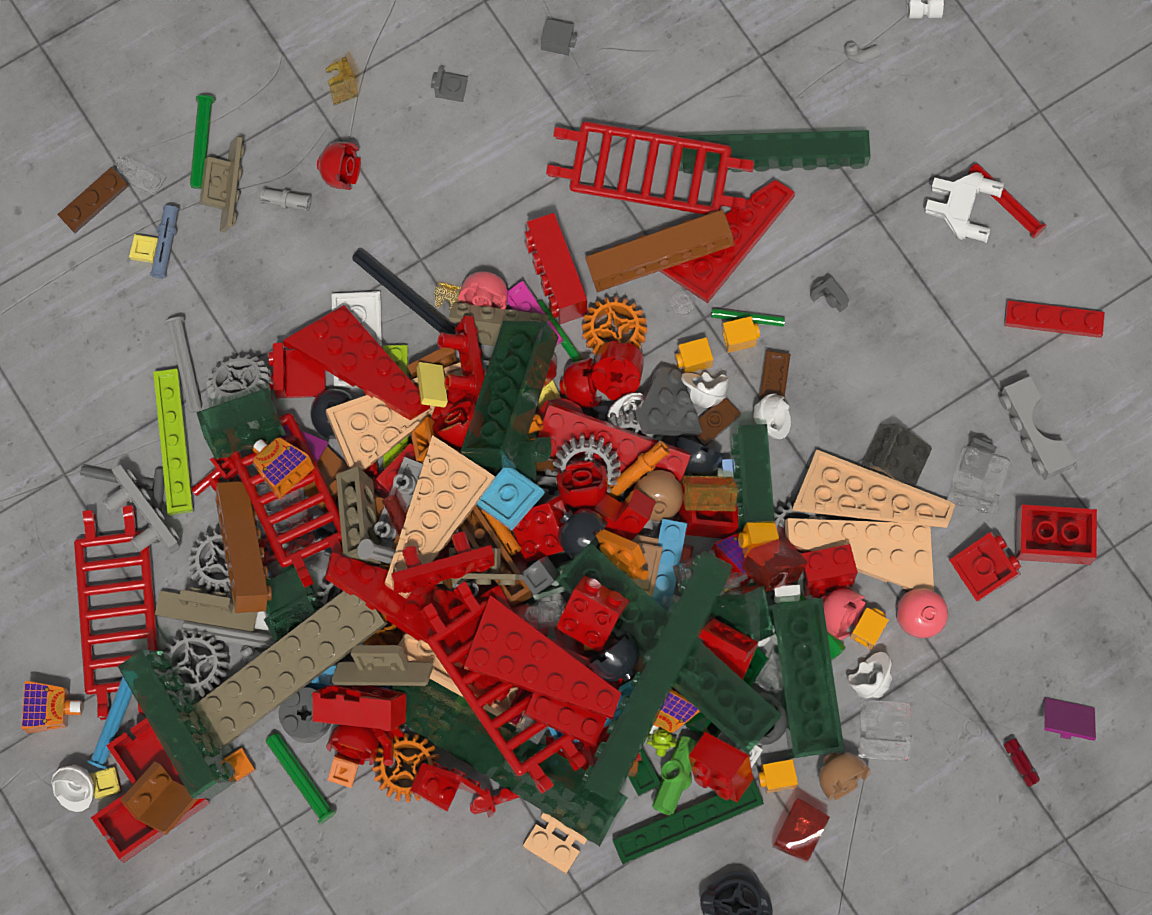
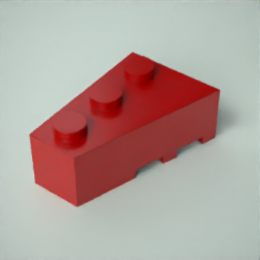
[312,683,406,731]

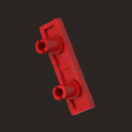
[437,316,489,410]
[391,532,495,594]

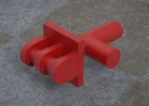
[191,449,238,496]
[370,726,404,766]
[470,786,525,818]

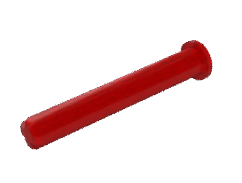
[968,163,1047,239]

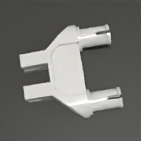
[925,172,1004,243]

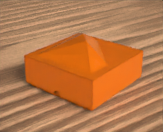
[220,748,255,784]
[328,755,360,788]

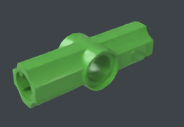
[652,736,698,816]

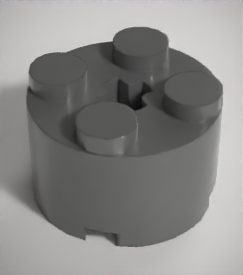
[279,688,331,743]

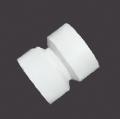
[906,0,944,19]

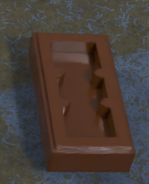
[759,350,791,401]
[695,398,741,447]

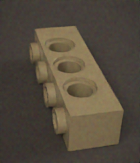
[336,466,381,566]

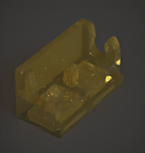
[326,57,358,105]
[682,476,738,511]

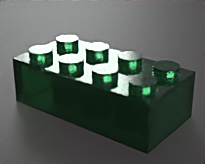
[730,424,775,532]

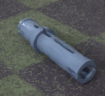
[150,205,178,279]

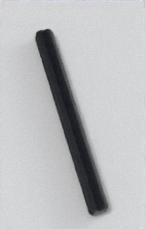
[352,249,455,334]

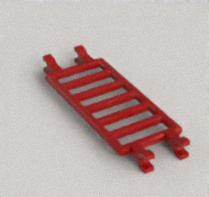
[546,121,754,215]
[225,395,343,588]
[74,505,160,721]
[420,582,588,794]

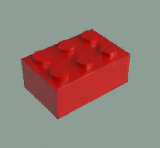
[1016,505,1097,565]

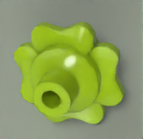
[647,729,677,756]

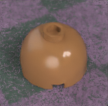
[633,470,683,522]
[819,752,871,801]

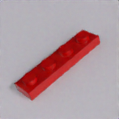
[1004,301,1105,338]

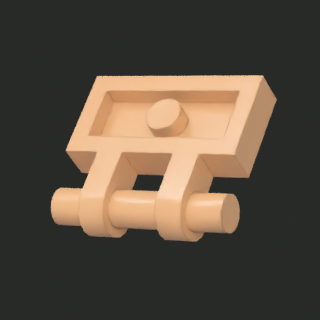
[523,809,589,874]

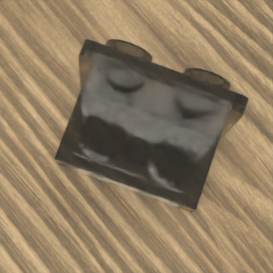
[861,423,932,488]

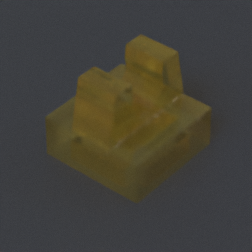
[434,282,461,311]

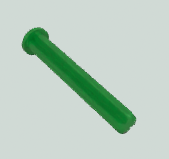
[190,95,215,189]
[266,733,336,824]

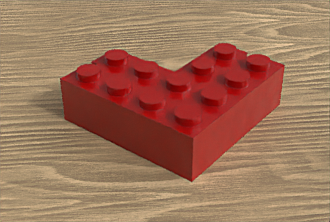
[91,716,210,863]

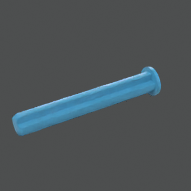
[87,669,139,769]

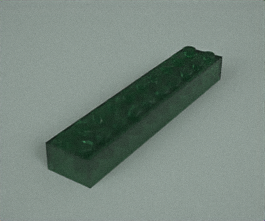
[556,543,782,754]
[582,551,734,802]
[392,679,628,847]

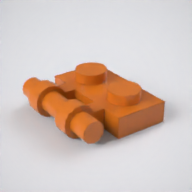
[596,529,649,580]

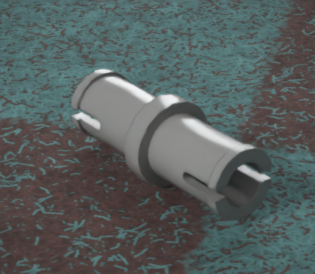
[260,188,311,211]

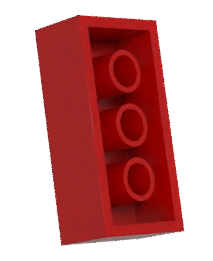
[524,213,587,325]

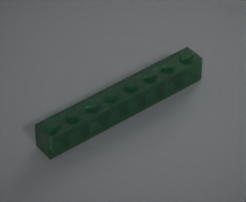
[677,130,871,174]

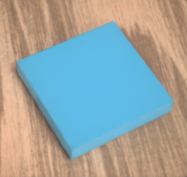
[476,464,545,531]

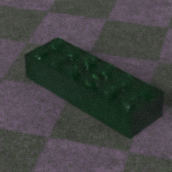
[461,321,559,468]
[768,598,845,758]
[117,649,237,799]

